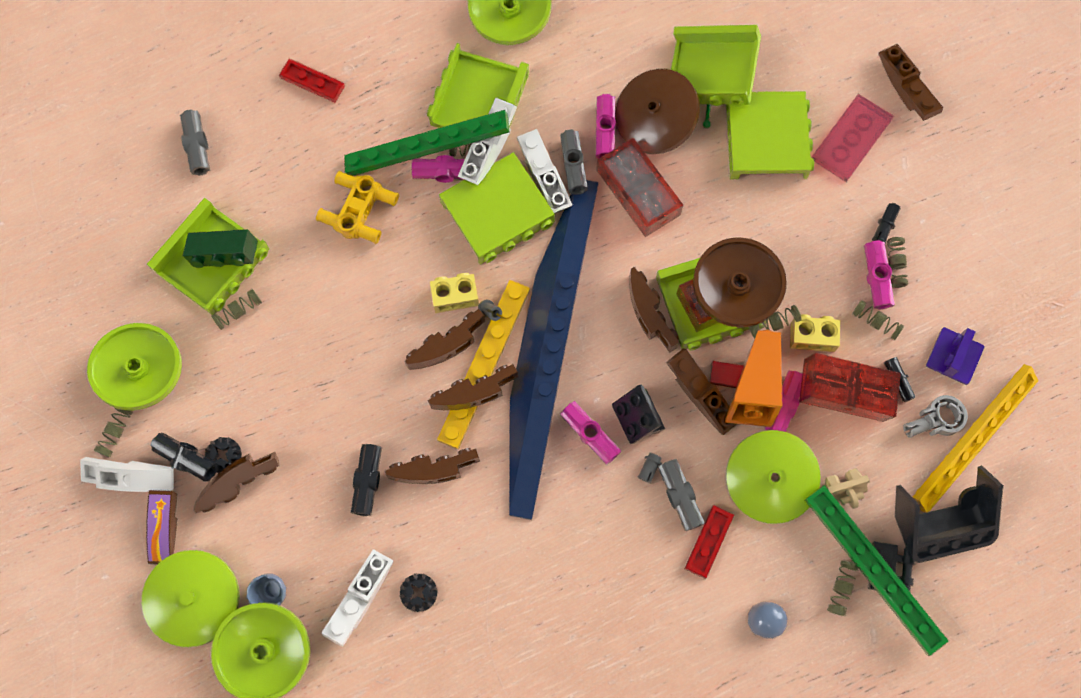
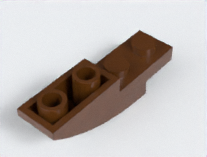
[879,44,943,121]
[629,267,679,353]
[405,309,485,370]
[666,348,736,435]
[428,364,518,410]
[385,448,480,484]
[194,452,279,513]

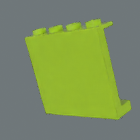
[671,25,761,106]
[427,43,529,128]
[726,91,814,180]
[439,152,555,265]
[147,198,269,315]
[656,258,769,351]

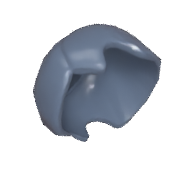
[246,573,286,605]
[748,602,787,639]

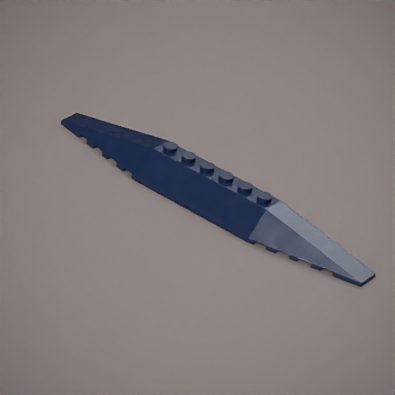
[509,180,599,520]

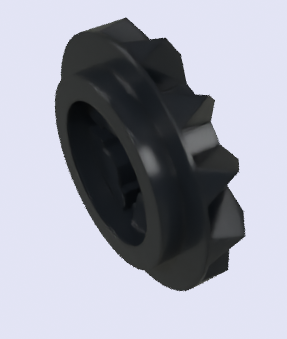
[205,437,242,473]
[400,574,438,612]

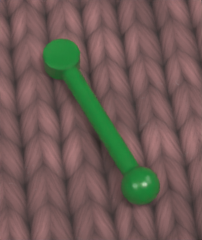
[703,104,711,128]

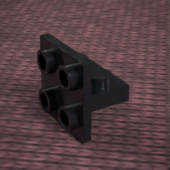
[612,384,665,444]

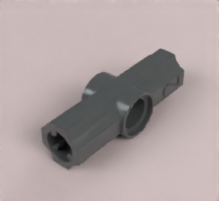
[180,109,210,176]
[560,129,588,195]
[658,459,705,531]

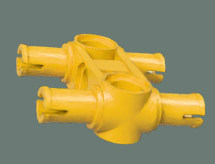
[316,171,399,244]

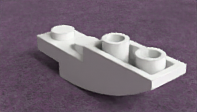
[458,98,517,185]
[517,129,572,213]
[80,457,174,492]
[322,549,393,647]

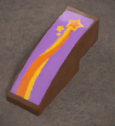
[146,490,178,564]

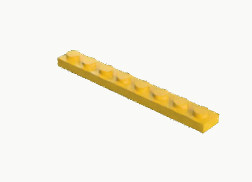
[437,280,530,450]
[912,364,1038,513]

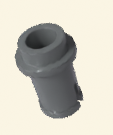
[478,299,502,321]
[638,452,662,484]

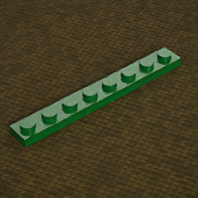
[344,110,510,176]
[805,485,949,656]

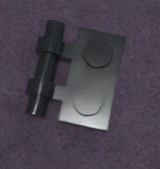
[868,541,915,591]

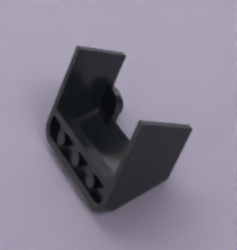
[895,465,1003,563]

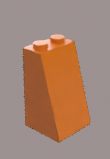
[725,330,782,427]

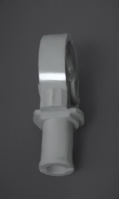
[903,395,968,438]

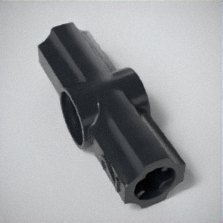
[150,433,218,482]
[351,444,382,516]

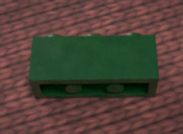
[182,229,258,268]

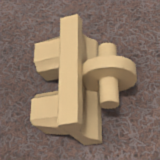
[825,468,870,509]

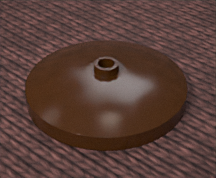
[615,69,700,154]
[693,237,787,328]

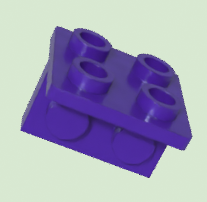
[926,327,985,385]

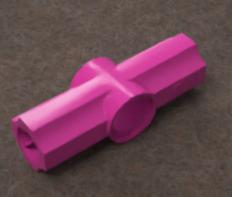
[596,94,616,160]
[412,155,465,183]
[864,240,895,310]
[764,370,807,432]
[560,401,621,465]

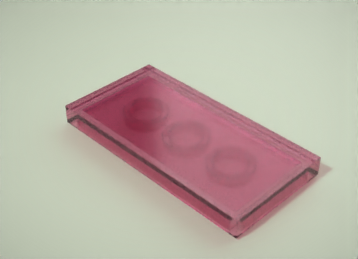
[811,94,894,183]

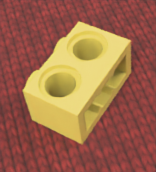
[430,273,479,313]
[790,314,840,352]

